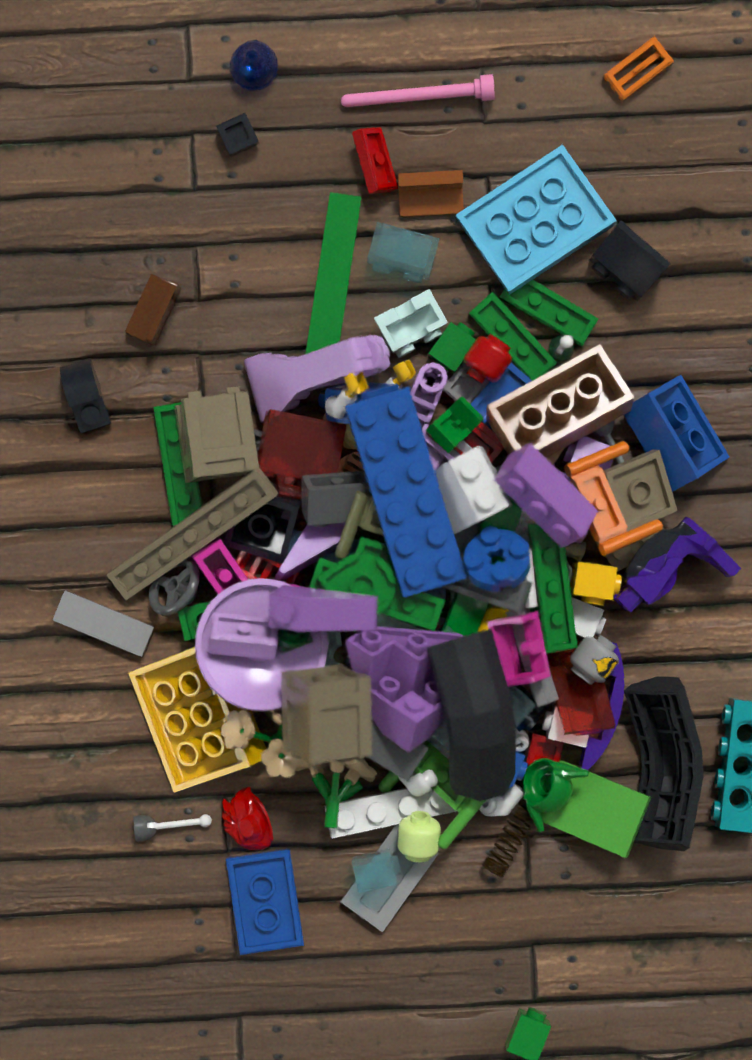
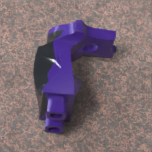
[613,517,741,612]

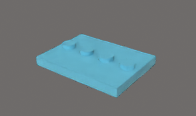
[456,144,617,295]

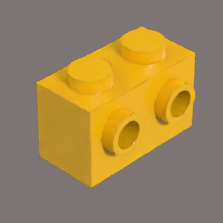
[570,562,622,606]

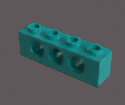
[711,698,752,833]

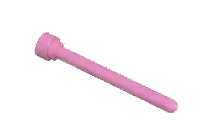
[341,74,495,107]

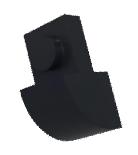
[60,358,111,433]

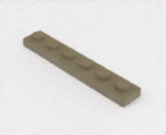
[107,467,278,600]

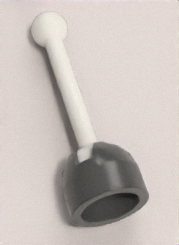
[133,814,212,842]

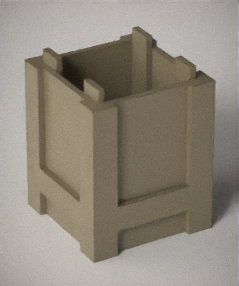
[175,386,259,483]
[281,664,372,769]

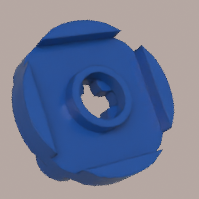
[464,526,531,592]

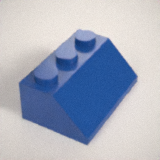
[624,375,730,492]

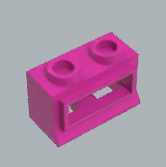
[487,611,551,686]

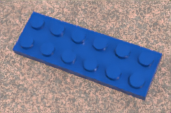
[345,387,467,598]

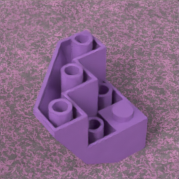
[346,627,463,752]

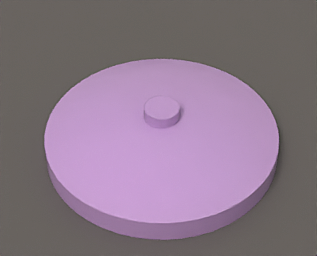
[195,579,328,711]

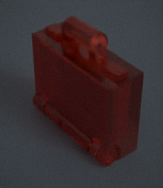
[258,409,347,500]

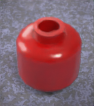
[464,334,512,384]

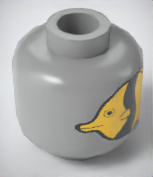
[570,635,619,685]

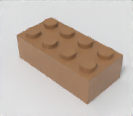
[486,344,634,458]

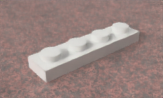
[324,788,456,838]

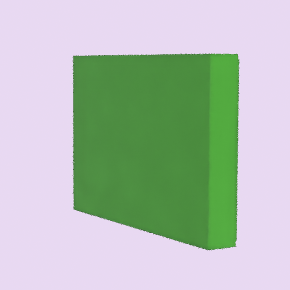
[542,760,651,858]

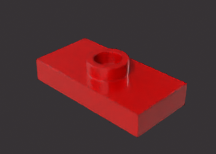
[352,127,399,194]

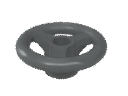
[149,557,200,616]

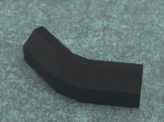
[426,629,516,802]
[624,676,703,851]

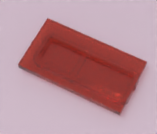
[546,640,616,736]

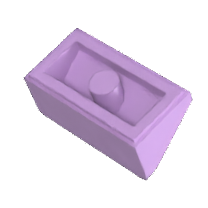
[209,612,278,660]

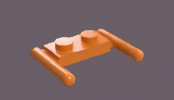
[564,441,663,556]

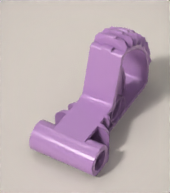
[244,335,390,423]
[410,363,455,470]

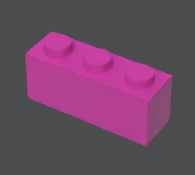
[191,537,248,595]

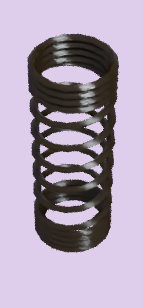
[482,804,534,878]

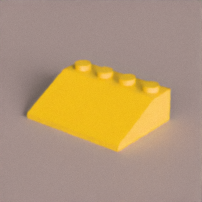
[128,647,267,793]

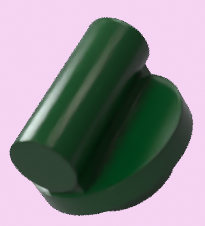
[277,628,313,654]

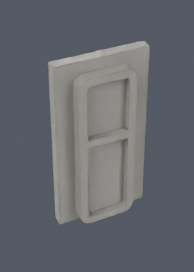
[341,824,439,932]

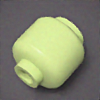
[397,811,441,862]

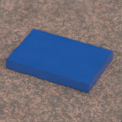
[226,848,304,955]

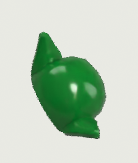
[523,758,589,833]

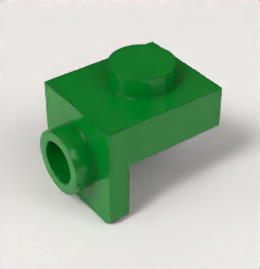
[426,396,483,454]

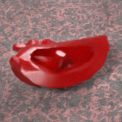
[222,786,273,850]

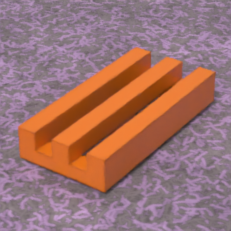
[603,36,674,102]

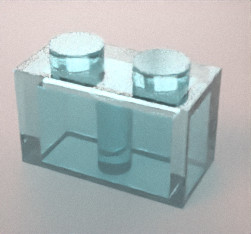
[367,222,440,283]

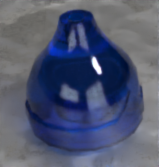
[230,40,278,91]

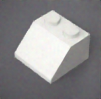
[434,446,512,534]

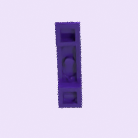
[578,642,624,770]

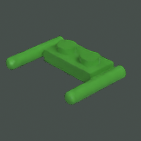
[379,740,486,849]

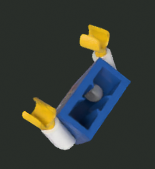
[318,359,416,424]

